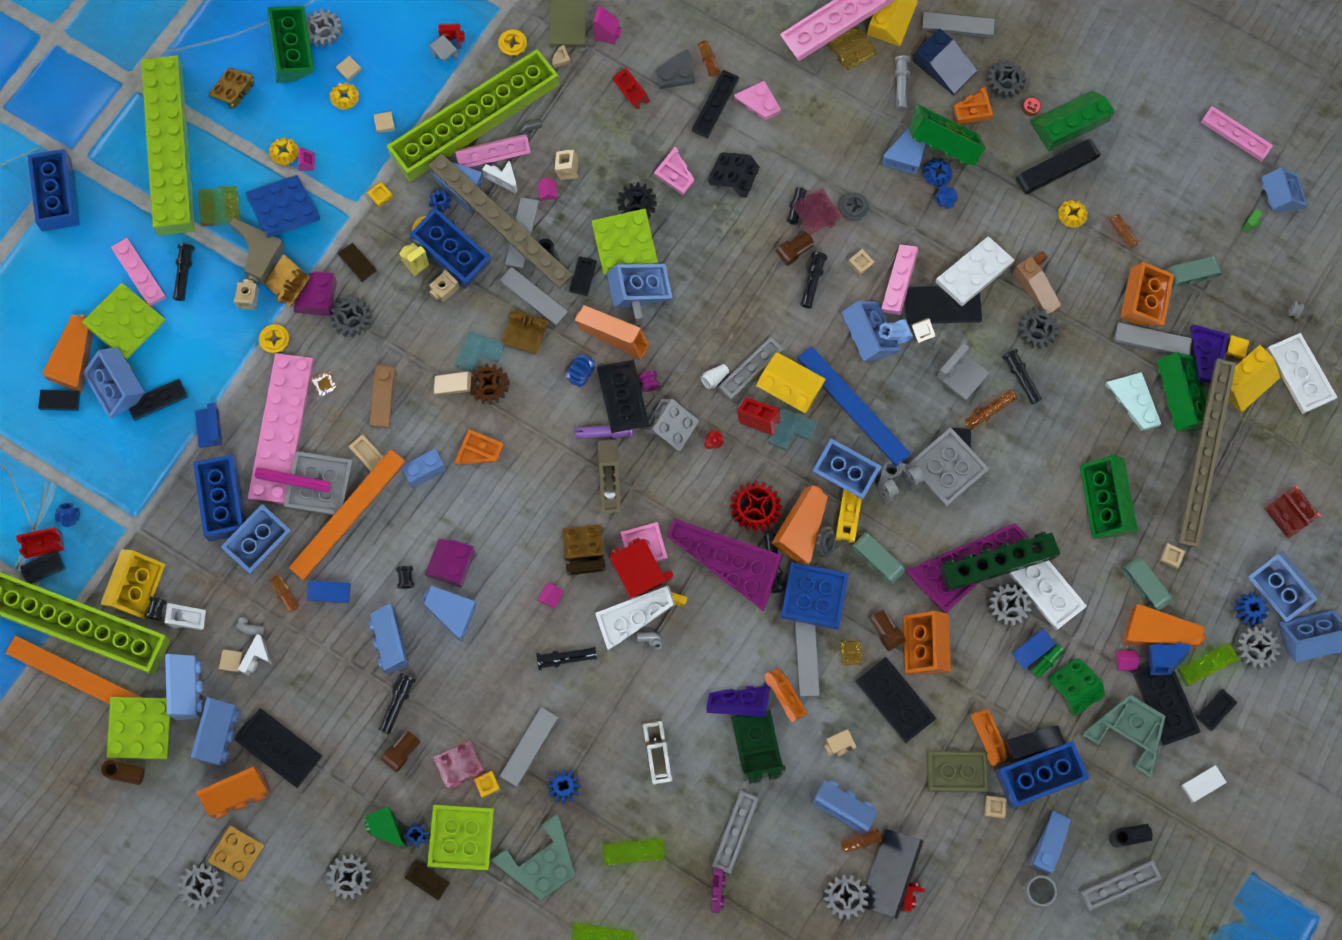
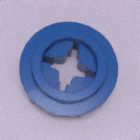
[923,158,953,187]

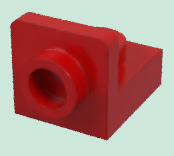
[438,24,465,48]
[900,883,925,913]

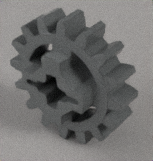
[986,60,1026,99]
[330,296,372,338]
[1018,308,1060,349]

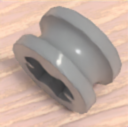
[1288,301,1304,320]

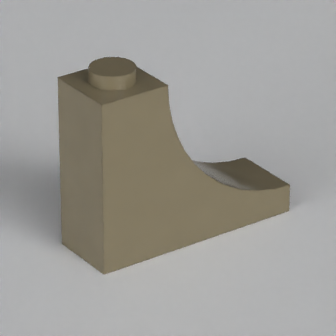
[229,218,285,285]
[598,440,621,513]

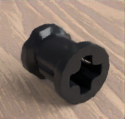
[396,566,415,589]
[144,597,167,621]

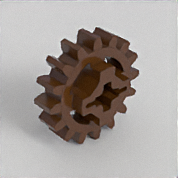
[470,363,510,405]

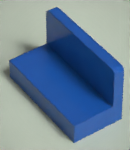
[195,403,223,448]

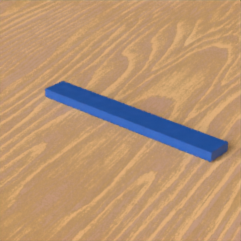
[797,346,911,467]

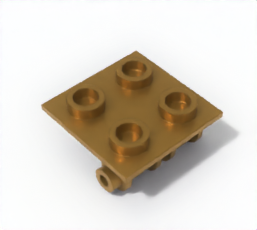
[208,67,255,109]
[264,254,311,307]
[501,310,549,355]
[562,524,604,562]
[207,825,264,881]

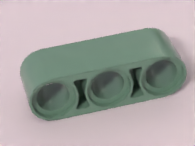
[1165,256,1222,288]
[851,532,905,585]
[1122,557,1173,611]

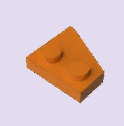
[953,87,993,124]
[454,429,505,465]

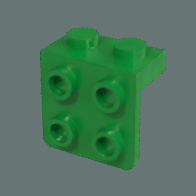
[1048,658,1105,716]

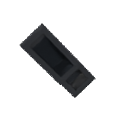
[1004,725,1065,761]

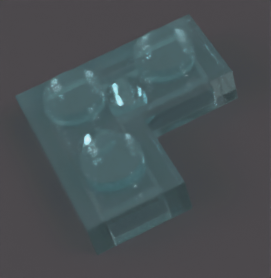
[455,331,505,373]
[768,408,818,451]

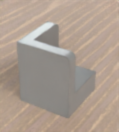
[429,35,458,61]

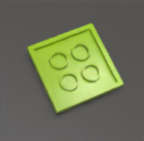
[591,209,658,276]
[82,283,166,361]
[107,697,172,759]
[427,805,494,871]

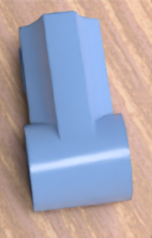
[878,319,913,344]

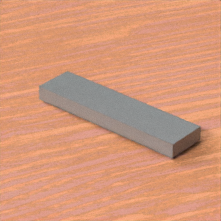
[922,12,994,38]
[505,197,539,270]
[499,267,568,327]
[1114,323,1192,355]
[718,337,784,401]
[795,621,820,697]
[500,707,558,787]
[712,790,759,874]
[1080,860,1162,911]

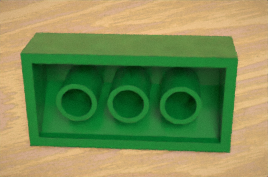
[267,6,314,83]
[1030,91,1115,151]
[909,104,986,166]
[1157,352,1207,432]
[1080,455,1138,539]

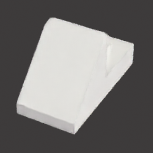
[482,161,517,194]
[165,603,206,630]
[238,634,272,676]

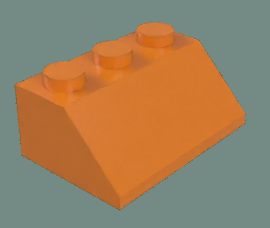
[1120,262,1174,326]
[903,611,951,674]
[196,766,270,819]

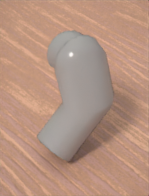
[236,617,264,636]
[637,631,664,650]

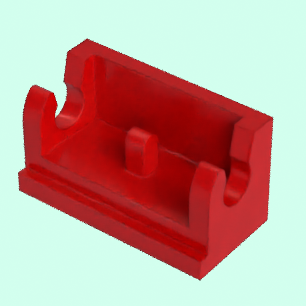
[612,68,650,109]
[737,397,780,436]
[16,527,65,559]

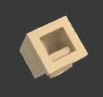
[555,150,578,180]
[429,269,460,303]
[234,279,259,310]
[824,729,857,757]

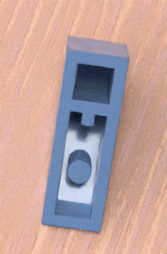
[1029,811,1071,875]

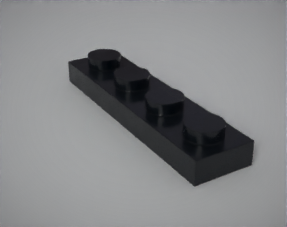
[692,70,739,139]

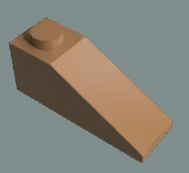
[1012,256,1062,315]
[370,365,397,428]

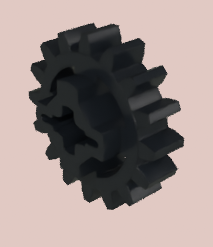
[617,182,657,219]

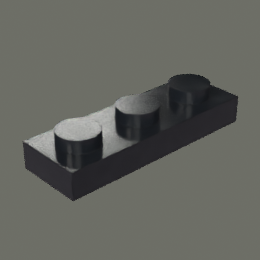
[129,379,188,421]

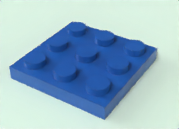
[245,175,320,238]
[781,562,848,630]

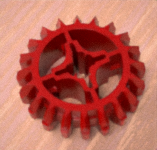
[730,481,782,533]

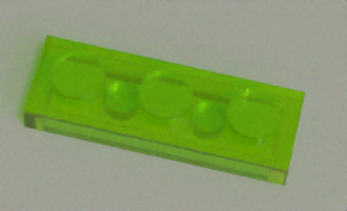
[1177,643,1239,687]
[602,838,665,866]
[571,922,635,940]

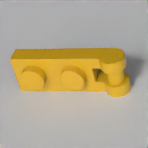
[835,489,862,544]

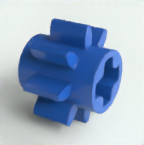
[935,185,958,209]
[429,190,452,214]
[54,503,80,527]
[403,822,430,849]

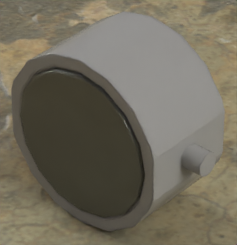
[1022,876,1059,907]

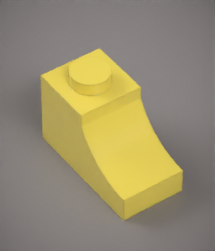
[399,242,429,276]

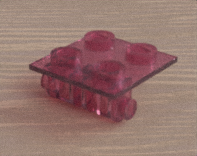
[792,189,842,234]
[433,740,484,789]

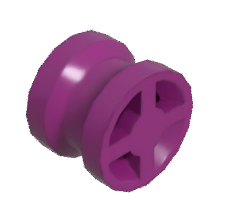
[638,371,660,392]

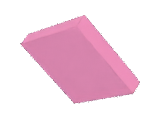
[620,522,668,562]

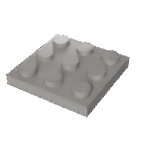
[908,427,989,507]
[284,451,354,516]

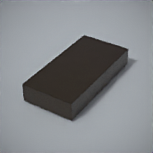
[338,243,376,282]
[566,560,606,576]
[405,861,450,901]

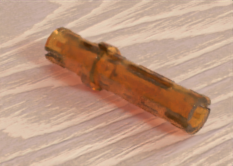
[965,389,1017,430]

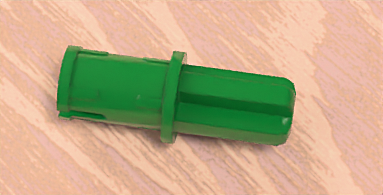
[1031,644,1064,678]

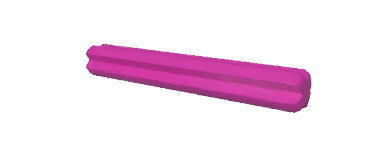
[255,467,331,493]

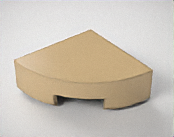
[552,45,570,68]

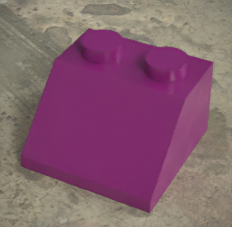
[294,271,337,316]
[425,539,475,588]

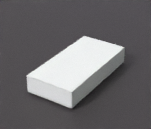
[1181,765,1227,803]

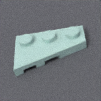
[1105,372,1161,431]

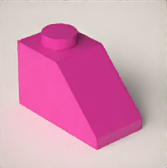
[594,6,622,45]

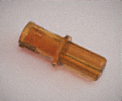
[698,40,720,77]
[1109,214,1139,248]
[270,575,299,613]
[841,829,882,853]

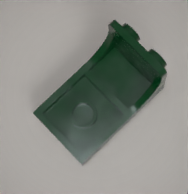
[731,710,786,784]

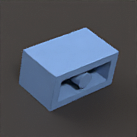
[401,449,446,489]

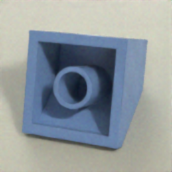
[1262,167,1308,213]

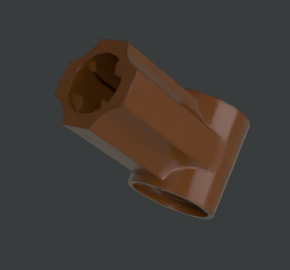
[775,232,815,266]
[870,610,906,651]
[381,730,421,772]
[101,760,145,785]

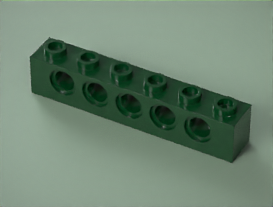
[940,532,1061,592]

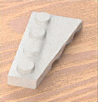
[595,586,675,650]

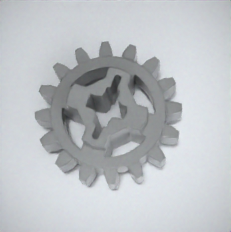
[306,9,343,48]
[988,584,1032,627]
[1235,626,1280,670]
[326,854,372,900]
[177,864,224,910]
[824,875,869,921]

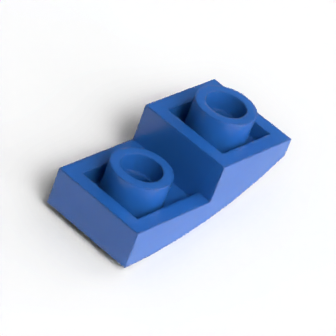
[307,581,351,603]
[1012,628,1055,669]

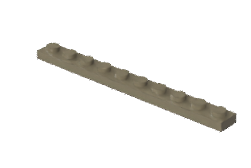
[428,153,573,290]
[1178,358,1236,548]

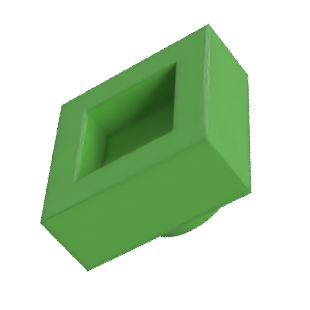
[1241,208,1262,233]

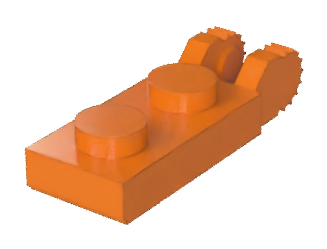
[764,668,807,723]
[970,709,1008,766]

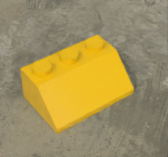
[867,0,918,47]
[1229,345,1281,414]
[756,352,826,413]
[100,549,166,619]

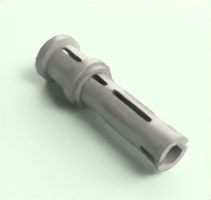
[894,55,911,111]

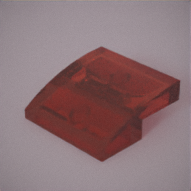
[1264,485,1321,539]

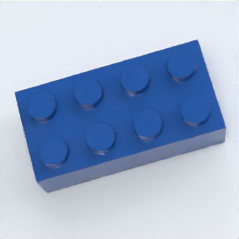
[27,149,80,232]
[410,208,491,289]
[193,455,246,542]
[995,741,1090,809]

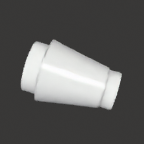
[701,364,729,389]

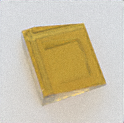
[311,370,337,396]
[840,641,862,665]

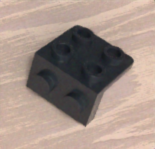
[708,152,760,198]

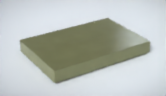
[549,0,586,47]
[926,751,989,792]

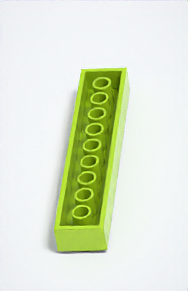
[387,49,559,182]
[141,55,195,236]
[0,572,171,676]

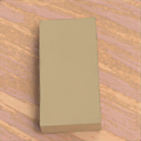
[434,371,471,396]
[348,434,384,472]

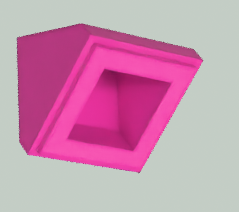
[298,147,315,171]
[538,177,558,201]
[537,583,564,609]
[1115,650,1139,671]

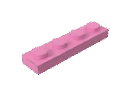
[1201,106,1273,162]
[455,134,531,168]
[111,238,166,307]
[881,245,919,315]

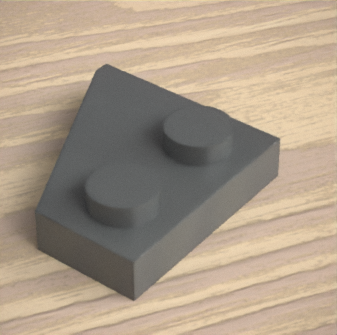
[656,49,695,89]

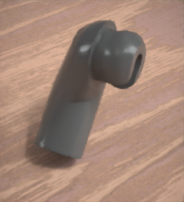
[518,119,542,140]

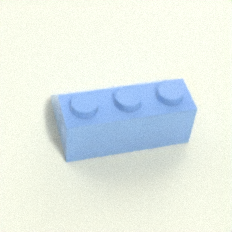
[165,654,203,720]

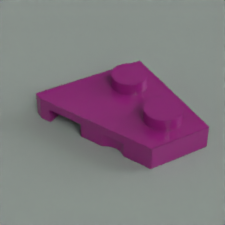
[711,868,726,913]

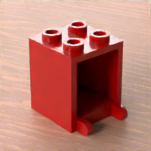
[609,537,673,600]

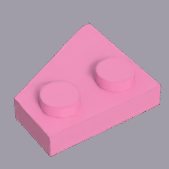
[733,81,781,120]
[654,147,694,196]

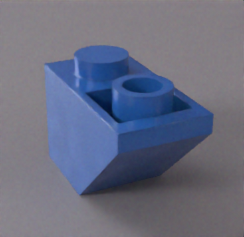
[1148,643,1191,675]

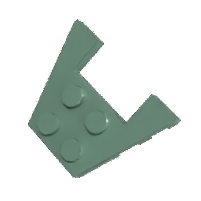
[1082,694,1165,777]
[491,814,575,900]

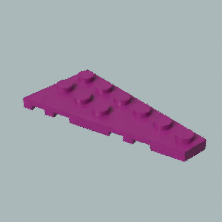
[667,519,783,611]
[905,523,1028,613]

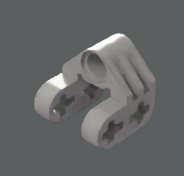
[876,461,924,504]

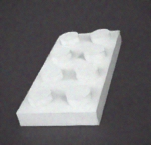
[936,236,1015,306]
[1266,333,1338,414]
[1008,546,1087,630]

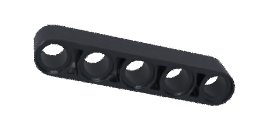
[1015,139,1101,195]

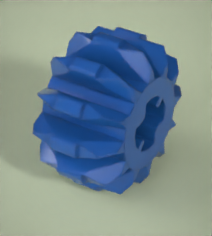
[566,354,596,387]
[1234,592,1269,626]
[546,769,581,804]

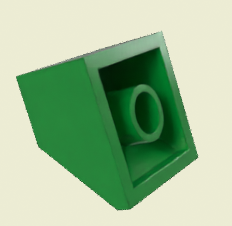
[364,806,408,849]

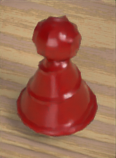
[704,430,724,449]

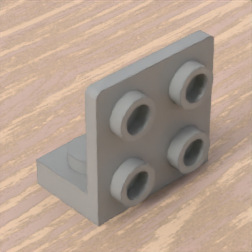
[937,343,989,400]
[642,399,699,451]

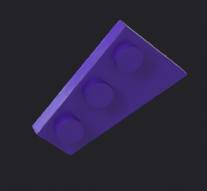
[1190,324,1229,384]
[706,683,771,717]

